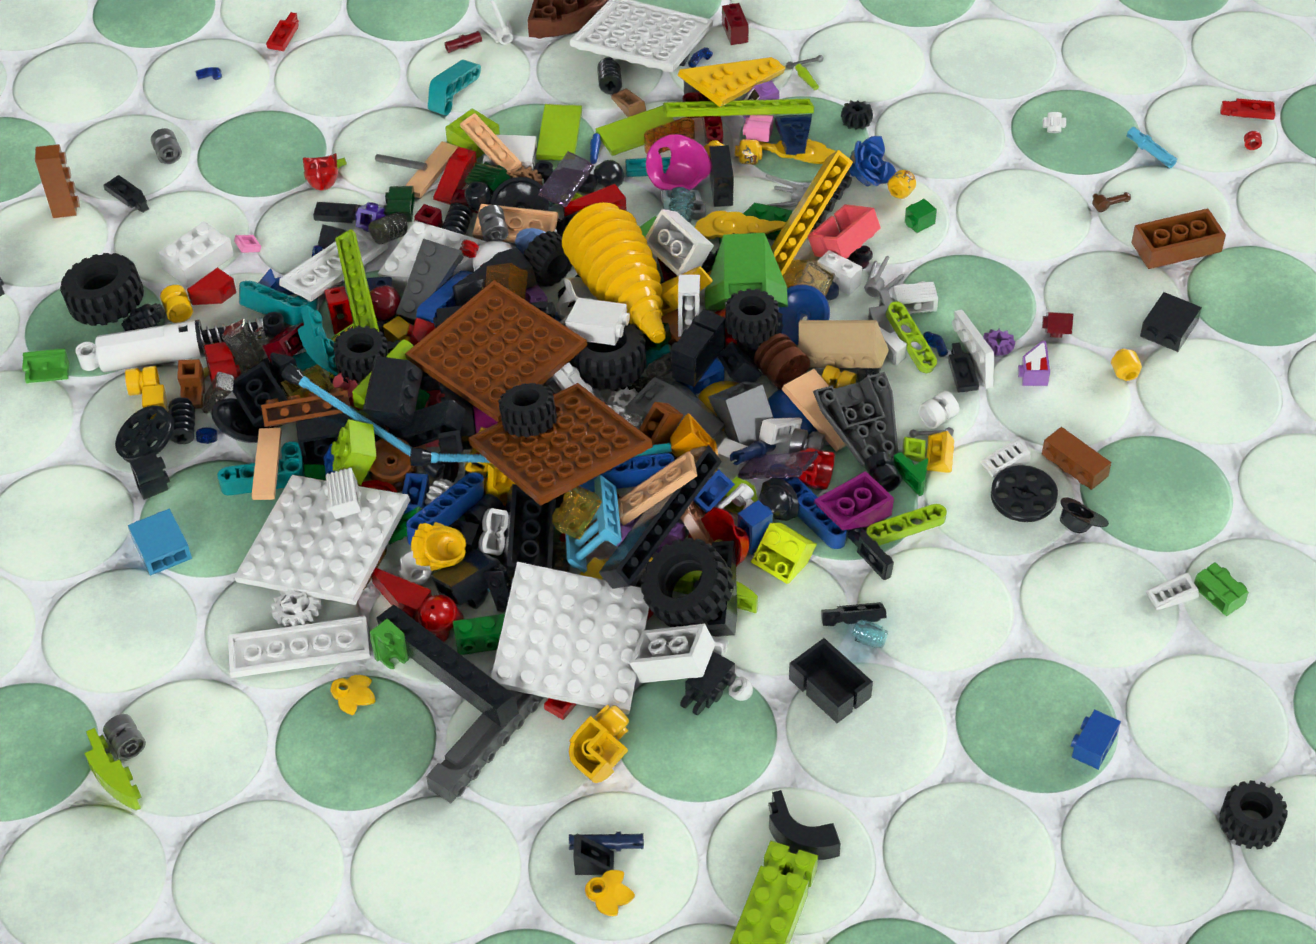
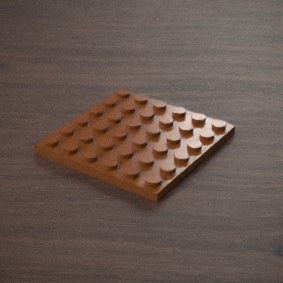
[405,280,587,423]
[469,383,653,506]

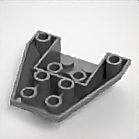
[813,372,899,466]
[625,377,725,444]

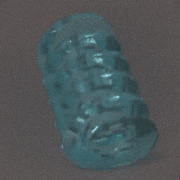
[669,187,695,222]

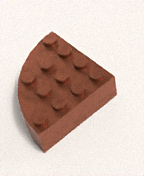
[528,0,609,39]

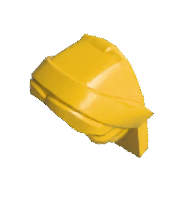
[411,522,466,571]

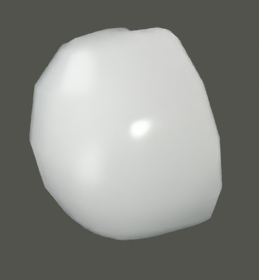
[398,551,432,585]

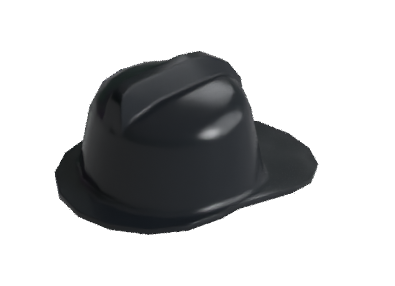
[1060,497,1109,533]

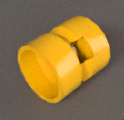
[160,285,193,323]
[821,365,857,389]
[125,366,160,396]

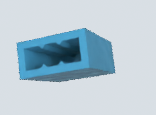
[128,508,192,576]

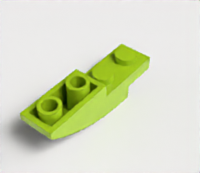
[84,728,142,810]

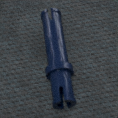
[730,440,776,465]
[569,831,644,852]

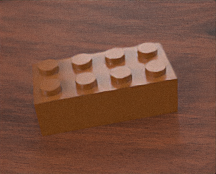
[1131,208,1226,269]

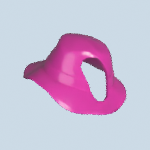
[646,135,711,192]

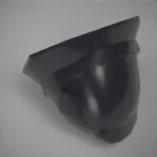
[759,478,799,521]

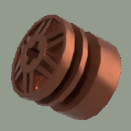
[754,333,810,389]

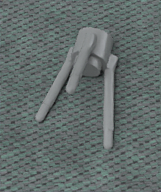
[766,174,808,207]
[864,256,904,297]

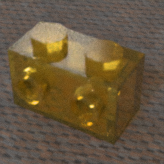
[552,486,602,540]

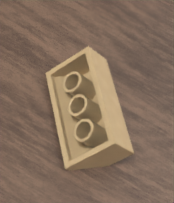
[799,320,889,368]

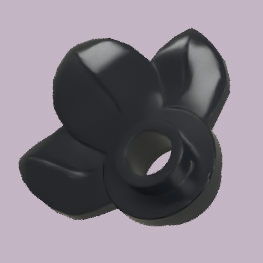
[847,246,873,269]

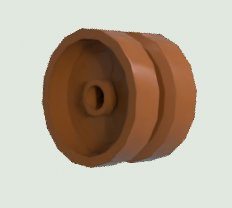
[369,438,417,492]

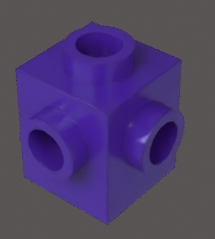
[355,202,386,232]

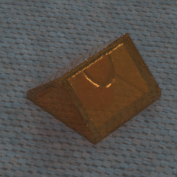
[484,263,528,300]

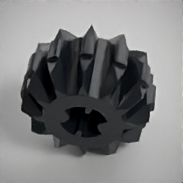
[841,100,873,130]

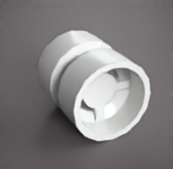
[918,391,959,429]

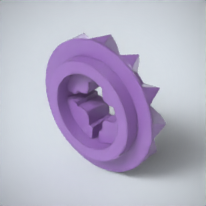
[983,328,1015,356]

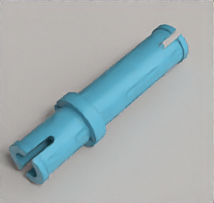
[1126,127,1177,168]

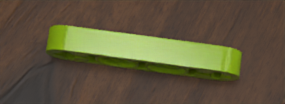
[885,301,937,373]
[866,504,947,546]

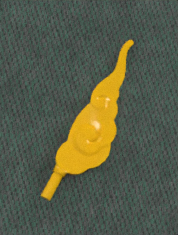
[759,139,850,164]
[694,211,786,239]

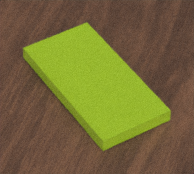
[536,104,582,161]
[596,105,680,156]

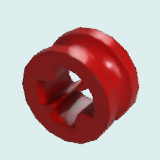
[1244,131,1262,150]
[459,240,479,258]

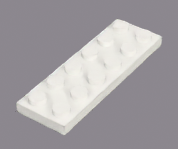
[279,228,388,302]
[228,616,370,678]

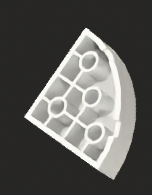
[378,221,486,293]

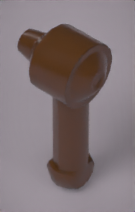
[1092,192,1131,212]

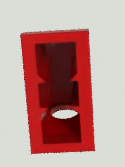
[324,286,353,335]

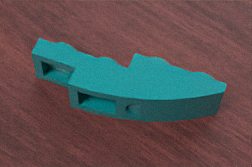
[298,305,339,376]

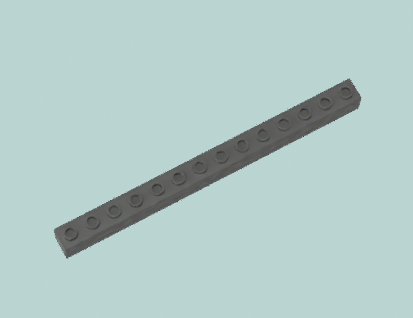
[426,565,647,803]

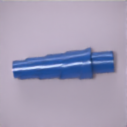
[590,133,601,164]

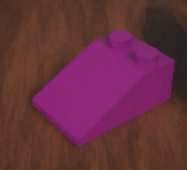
[814,471,894,530]

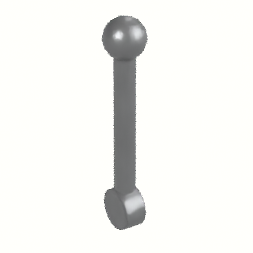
[786,55,824,69]
[909,427,954,438]

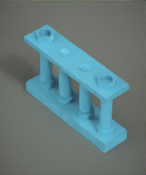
[564,475,622,573]

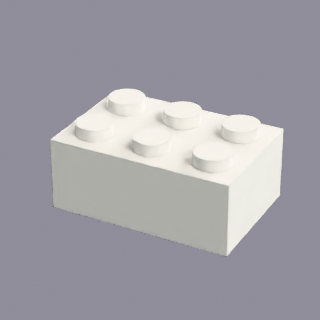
[645,209,714,276]
[158,221,234,288]
[630,624,715,683]

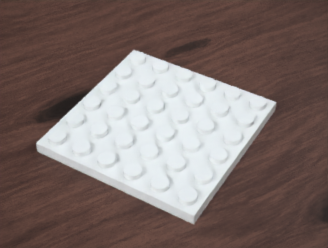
[570,0,713,72]
[234,475,410,605]
[491,562,649,715]

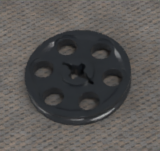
[115,405,174,463]
[991,465,1058,522]

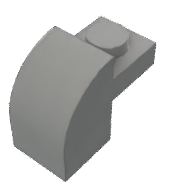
[868,290,900,333]

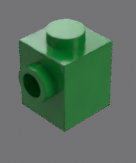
[905,198,937,233]

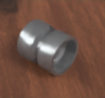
[150,128,182,164]
[478,205,509,242]
[789,428,825,456]
[103,714,146,759]

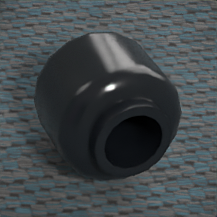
[464,182,492,212]

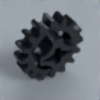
[121,303,166,331]

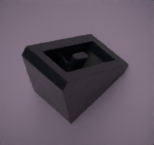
[573,833,614,875]

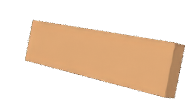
[460,113,522,175]
[405,141,458,199]
[252,428,282,500]

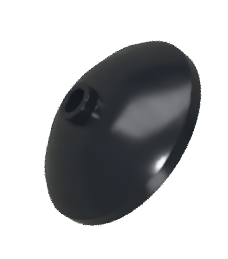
[490,177,549,211]
[211,398,274,443]

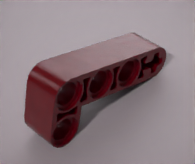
[682,92,723,144]

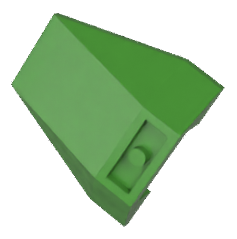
[705,233,788,311]

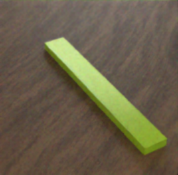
[663,99,814,117]
[335,229,379,332]

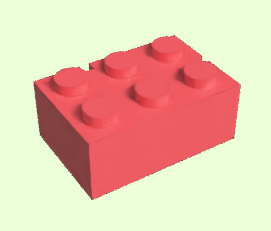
[808,204,881,259]

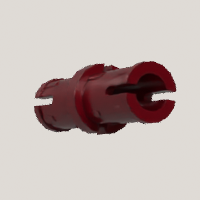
[444,31,482,53]

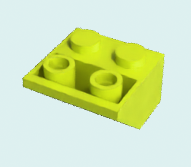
[751,523,817,584]

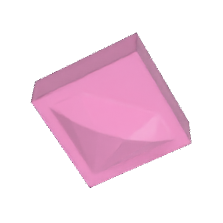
[234,235,261,253]

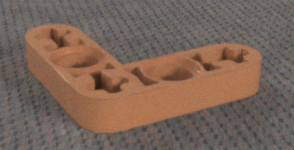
[681,501,714,545]

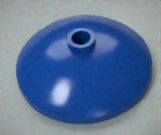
[778,285,830,345]
[768,389,817,434]

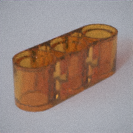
[644,117,695,154]

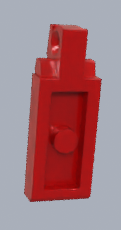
[266,12,299,52]
[1220,98,1275,120]

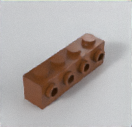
[35,144,80,218]
[261,387,351,428]

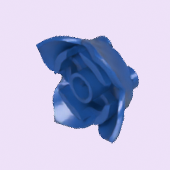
[848,136,897,187]

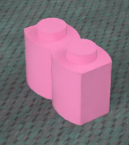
[743,115,774,142]

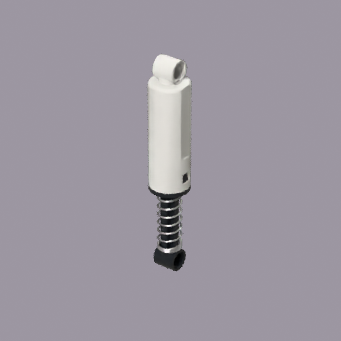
[75,312,286,372]

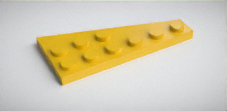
[677,57,786,107]

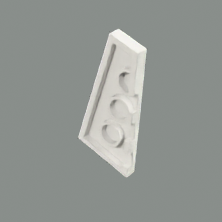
[952,309,994,388]

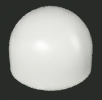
[729,677,753,701]

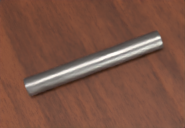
[375,154,427,171]

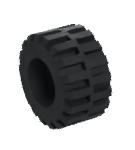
[524,231,572,287]
[725,289,779,344]
[334,326,388,382]
[498,383,557,437]
[1219,780,1288,849]

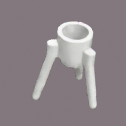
[480,0,514,45]
[716,483,754,526]

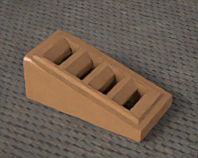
[611,88,646,117]

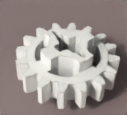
[271,589,322,627]

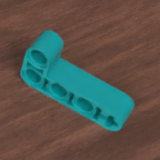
[428,59,481,116]
[239,281,318,325]
[217,441,305,496]

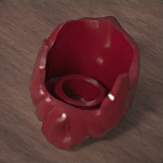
[370,285,401,320]

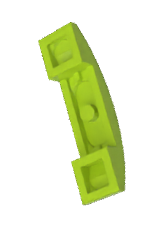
[673,571,758,613]

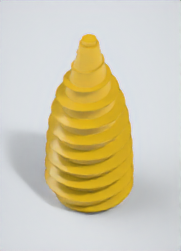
[562,203,666,343]

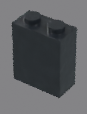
[709,145,734,207]
[1140,292,1202,352]
[431,549,501,606]

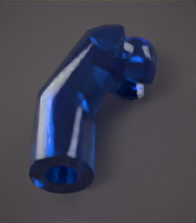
[688,47,713,68]
[195,67,222,80]
[923,331,948,357]

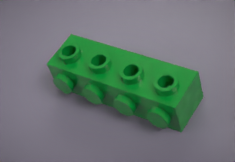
[453,613,505,655]

